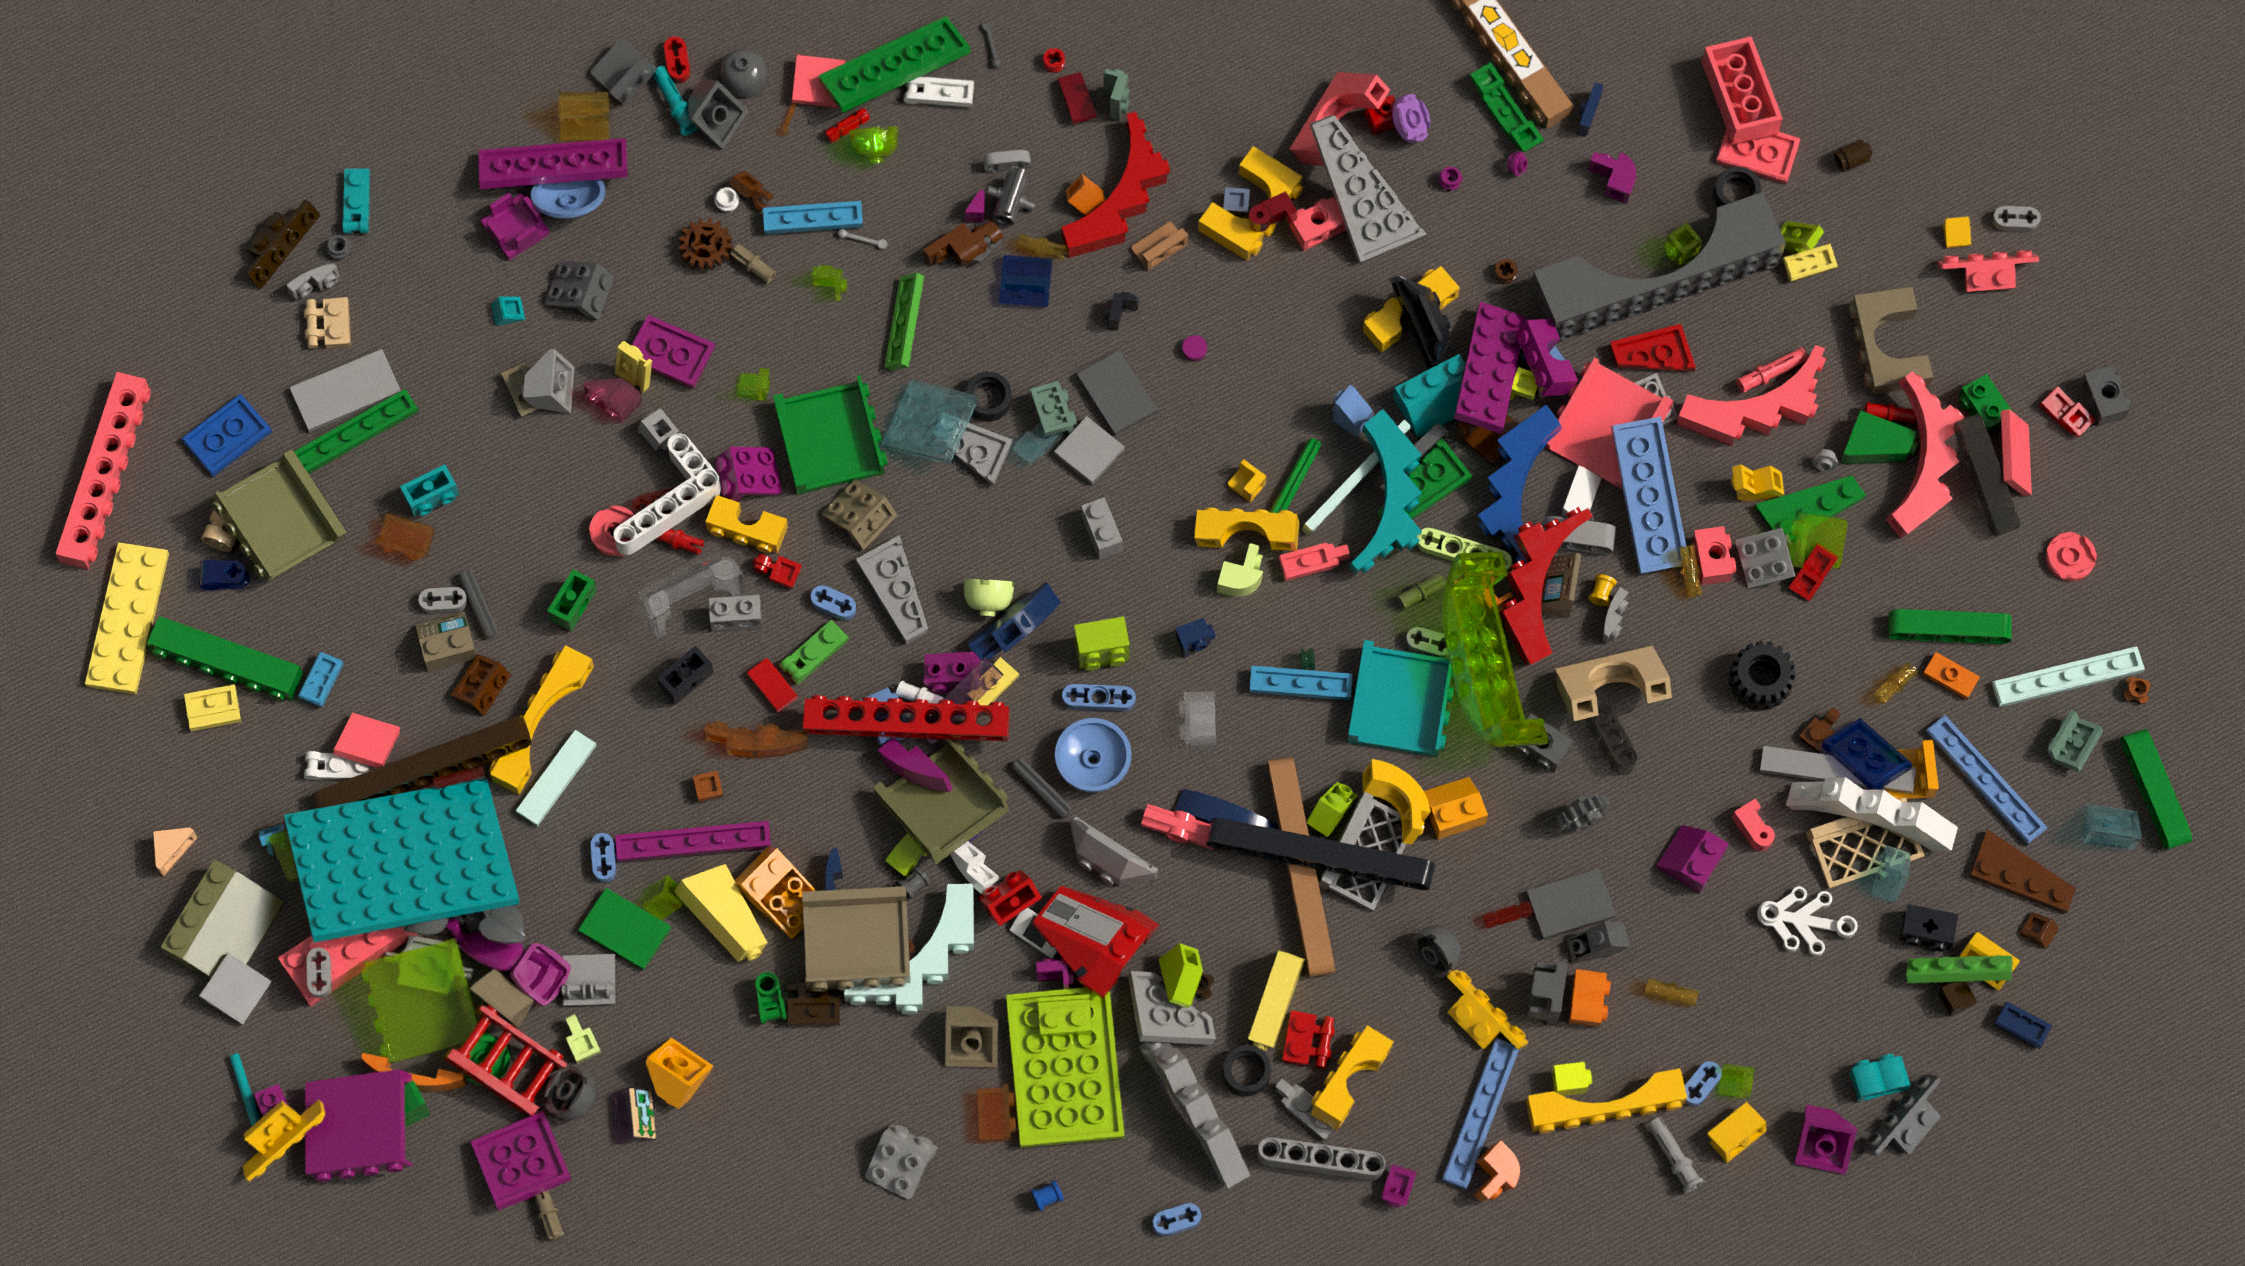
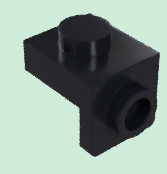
[1105,292,1139,331]

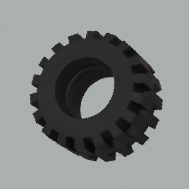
[1729,641,1796,711]

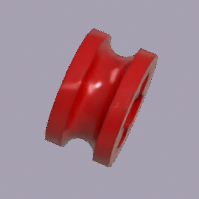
[1043,48,1065,73]

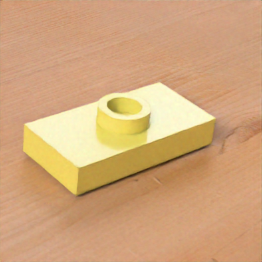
[1782,244,1838,282]
[966,657,1019,705]

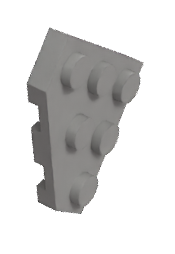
[1128,971,1216,1045]

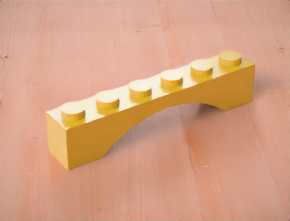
[489,645,594,795]
[1526,1068,1687,1134]

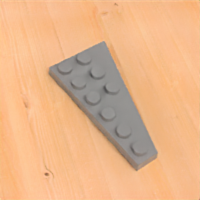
[1309,115,1427,262]

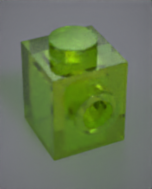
[1665,223,1702,265]

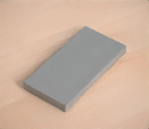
[290,349,401,433]

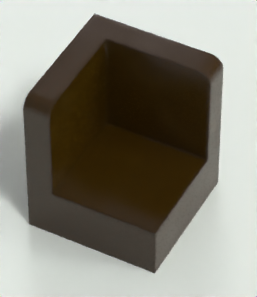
[1938,981,1977,1017]

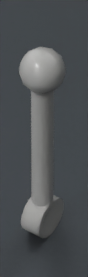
[837,229,887,250]

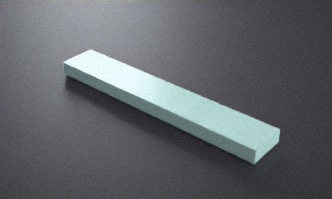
[1301,420,1411,536]
[1992,646,2145,707]

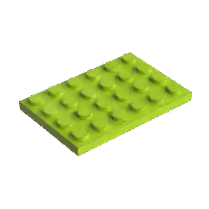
[1006,988,1124,1148]

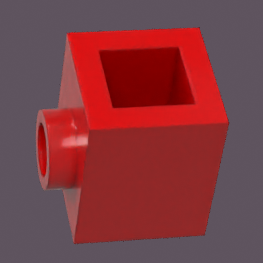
[1364,95,1396,135]

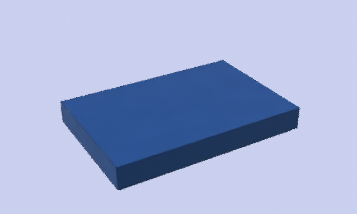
[181,393,272,477]

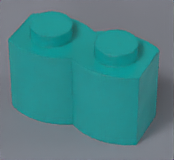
[1849,1054,1910,1102]

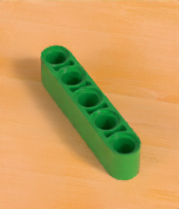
[1888,609,2012,644]
[2120,729,2192,850]

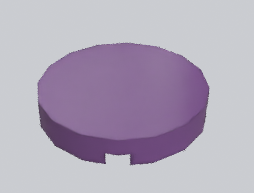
[1393,94,1430,143]

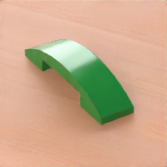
[1470,62,1544,153]

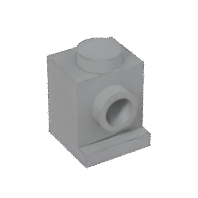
[637,408,679,451]

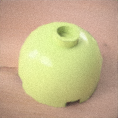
[964,579,1014,616]

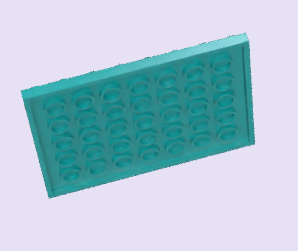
[284,778,519,943]

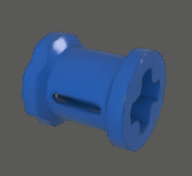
[1031,1180,1064,1212]

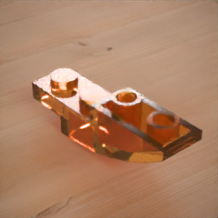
[704,721,809,758]

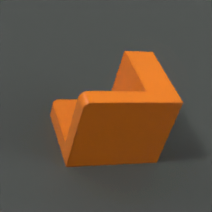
[1065,174,1106,215]

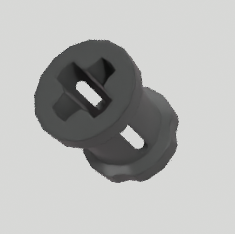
[897,866,931,900]

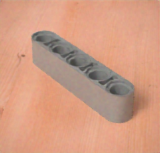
[1257,1137,1385,1181]

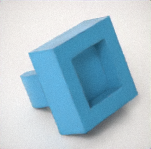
[259,824,287,855]

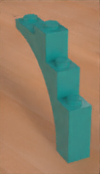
[1349,409,1422,575]

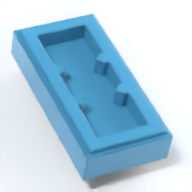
[298,652,344,708]

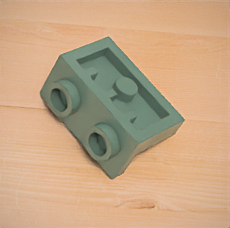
[1030,381,1077,437]

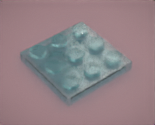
[882,380,979,464]

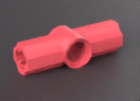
[1141,804,1214,850]

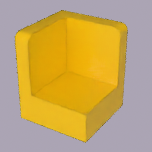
[1228,459,1266,503]

